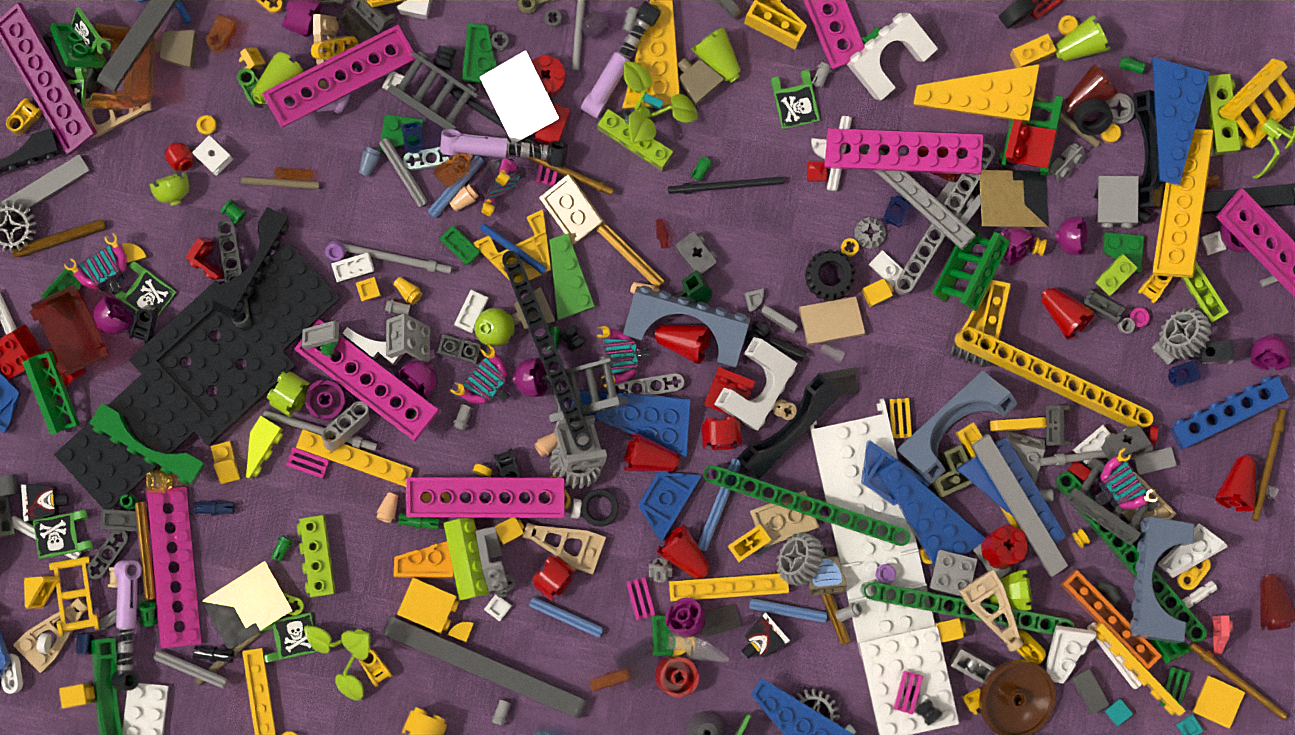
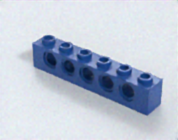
[1170,376,1289,450]

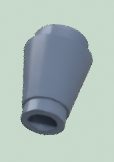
[359,146,381,177]

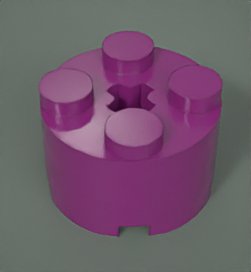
[281,0,322,38]
[305,380,347,421]

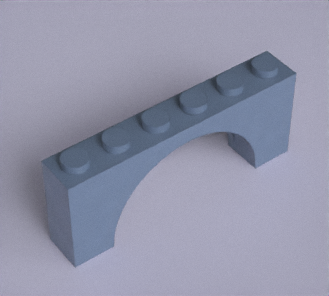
[623,285,750,367]
[897,370,1018,484]
[1130,517,1194,644]

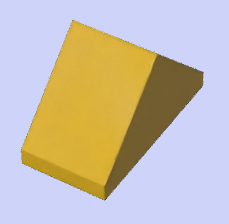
[728,524,771,563]
[24,576,60,609]

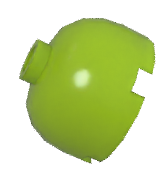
[149,172,190,206]
[475,308,514,347]

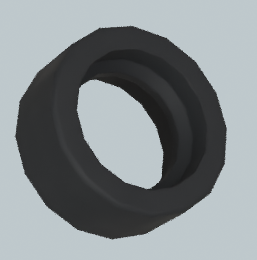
[998,0,1037,29]
[1073,98,1113,135]
[581,489,619,527]

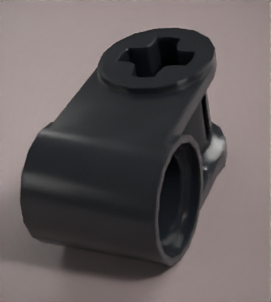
[129,304,158,344]
[493,448,521,477]

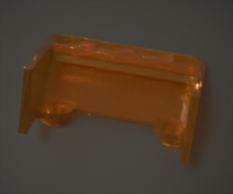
[87,23,155,111]

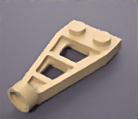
[313,14,338,89]
[85,95,152,139]
[523,522,606,575]
[958,569,1024,652]
[13,598,88,673]

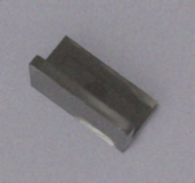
[337,5,384,44]
[816,367,858,396]
[702,604,742,638]

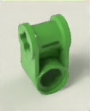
[237,68,259,107]

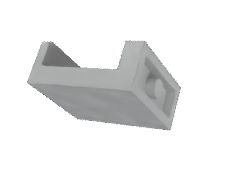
[1097,176,1138,228]
[554,415,607,472]
[476,527,508,592]

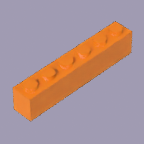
[1059,570,1162,670]

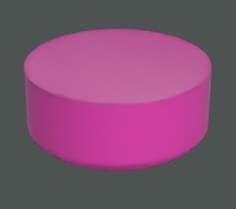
[1129,308,1150,328]

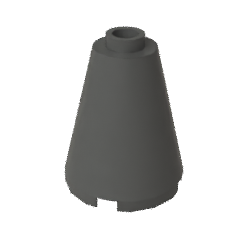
[686,712,726,735]

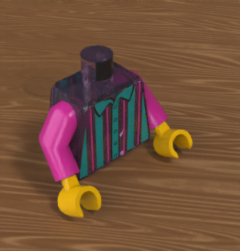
[477,158,526,217]
[64,232,127,295]
[597,326,649,387]
[450,344,511,404]
[1095,447,1160,509]

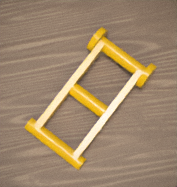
[49,556,100,637]

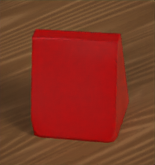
[1067,461,1091,482]

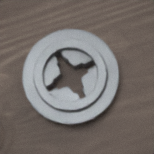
[1106,93,1134,125]
[854,217,886,249]

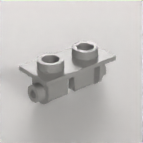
[1049,143,1085,183]

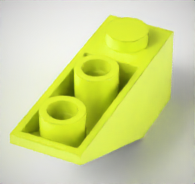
[246,416,283,479]

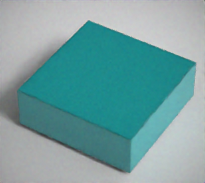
[643,94,663,110]
[1104,698,1133,727]
[1175,714,1203,735]

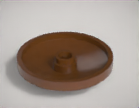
[979,660,1056,735]

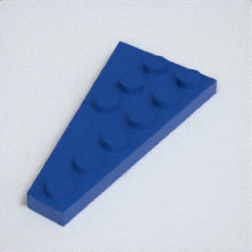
[1152,58,1210,186]
[572,389,691,457]
[956,437,1066,544]
[878,461,984,566]
[751,678,854,735]

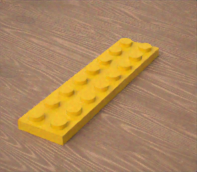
[1153,129,1214,278]

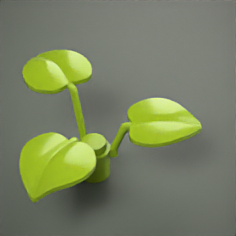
[623,62,698,144]
[1252,117,1295,179]
[304,626,370,701]

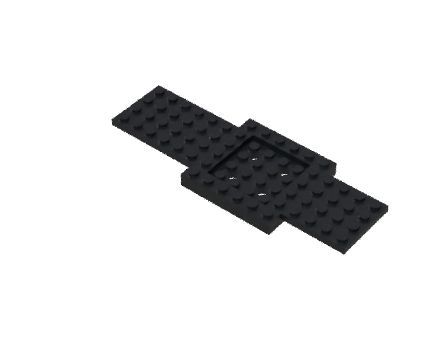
[53,241,341,510]

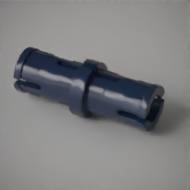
[193,500,235,516]

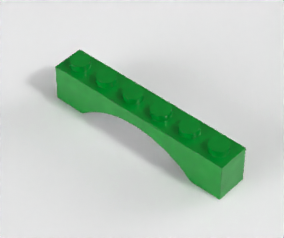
[89,403,207,485]
[90,638,123,735]

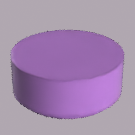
[325,241,346,261]
[875,564,896,584]

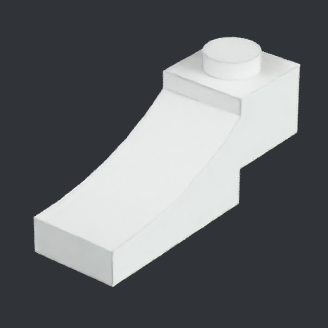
[343,327,405,365]

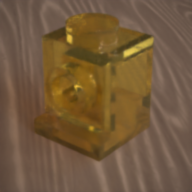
[146,469,173,493]

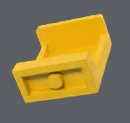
[397,578,459,633]

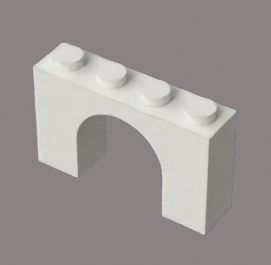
[847,13,938,100]
[714,337,797,431]

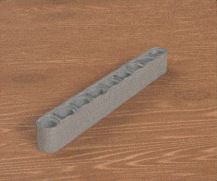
[894,144,994,295]

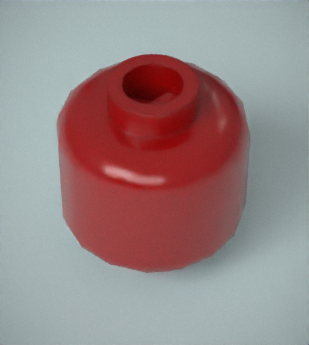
[164,142,194,171]

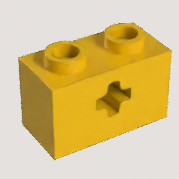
[1010,34,1056,68]
[59,683,96,708]

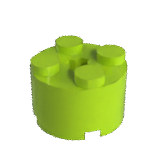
[267,372,312,417]

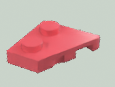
[1213,616,1233,654]

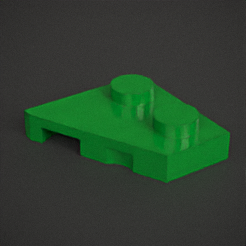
[379,114,424,153]

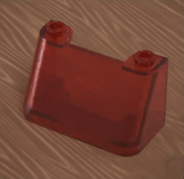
[30,284,111,377]

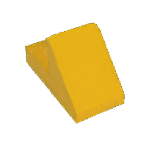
[211,441,240,484]

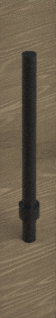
[441,81,540,146]
[668,176,784,195]

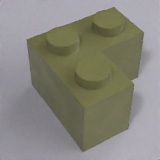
[931,445,972,497]

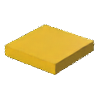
[1192,676,1245,729]

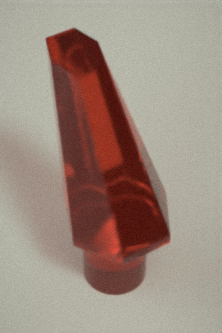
[656,218,669,248]

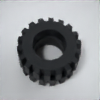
[805,249,855,301]

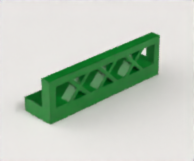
[22,351,80,435]

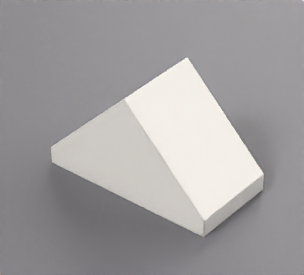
[397,0,432,20]

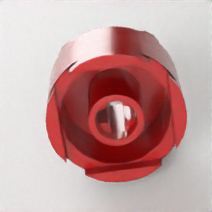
[531,55,566,97]
[702,417,742,450]
[981,525,1027,569]
[532,555,577,602]
[655,656,699,698]

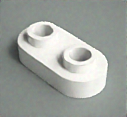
[1,653,23,694]

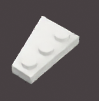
[1158,524,1228,578]
[1045,625,1096,683]

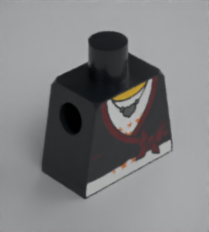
[1189,340,1234,365]
[21,484,69,523]
[741,612,790,659]

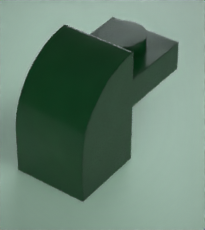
[674,270,712,304]

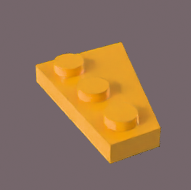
[394,541,454,578]

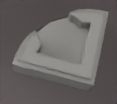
[744,289,764,313]

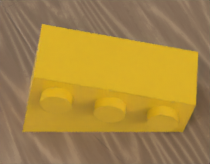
[744,0,807,50]
[960,280,1011,340]

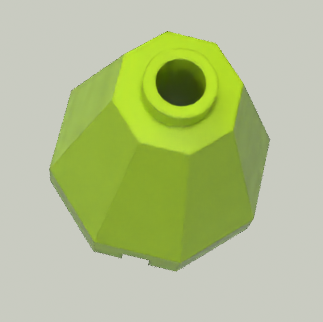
[986,570,1033,610]

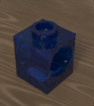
[401,122,424,154]
[882,195,910,228]
[1168,360,1201,388]

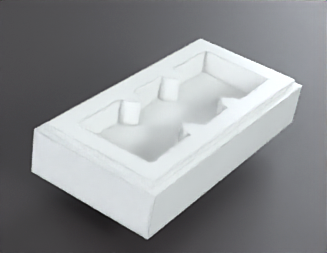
[869,250,906,290]
[331,252,375,282]
[454,290,489,333]
[1073,425,1111,465]

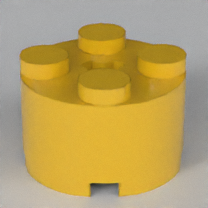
[401,707,447,735]

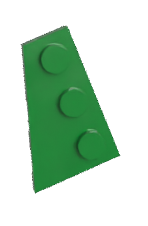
[50,23,105,68]
[462,23,497,84]

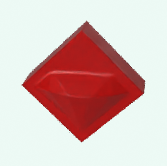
[807,161,827,182]

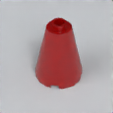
[1041,287,1095,340]
[654,324,711,365]
[624,432,680,472]
[1215,455,1256,512]
[656,524,710,579]

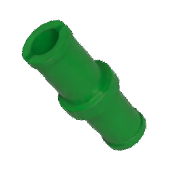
[398,513,439,530]

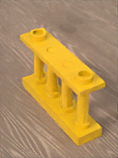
[1219,58,1295,149]

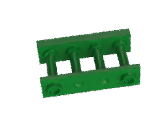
[999,96,1064,176]
[932,224,1010,312]

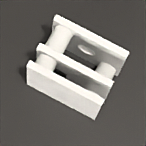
[192,136,233,176]

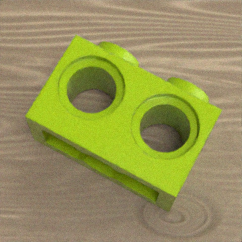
[1095,254,1137,296]

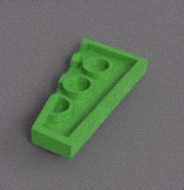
[549,233,595,320]

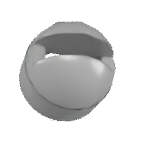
[1117,318,1135,333]

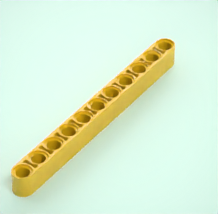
[955,327,1153,429]

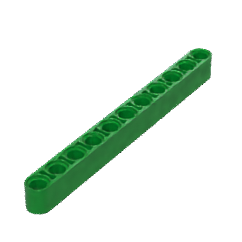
[703,465,910,546]
[1055,472,1207,642]
[860,581,1074,635]

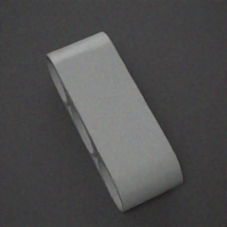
[321,401,370,451]

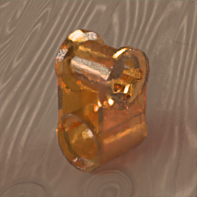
[206,14,238,53]
[433,153,470,188]

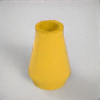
[393,276,422,304]

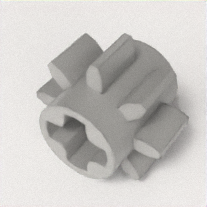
[649,558,672,583]

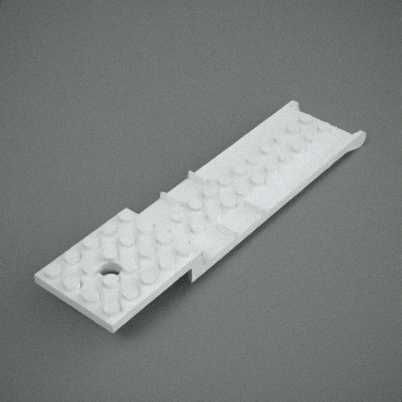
[809,398,959,735]

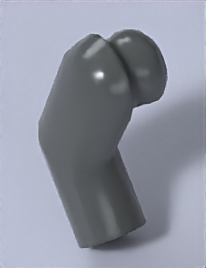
[1096,581,1121,607]

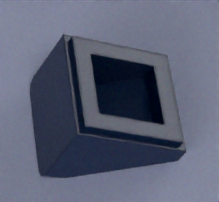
[76,633,93,655]

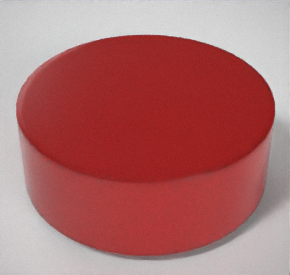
[1148,425,1158,445]

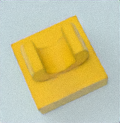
[239,47,266,70]
[356,277,381,302]
[962,688,981,715]

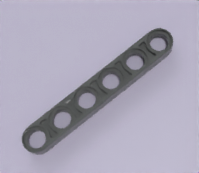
[217,220,250,327]

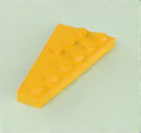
[622,0,679,110]
[913,64,1040,123]

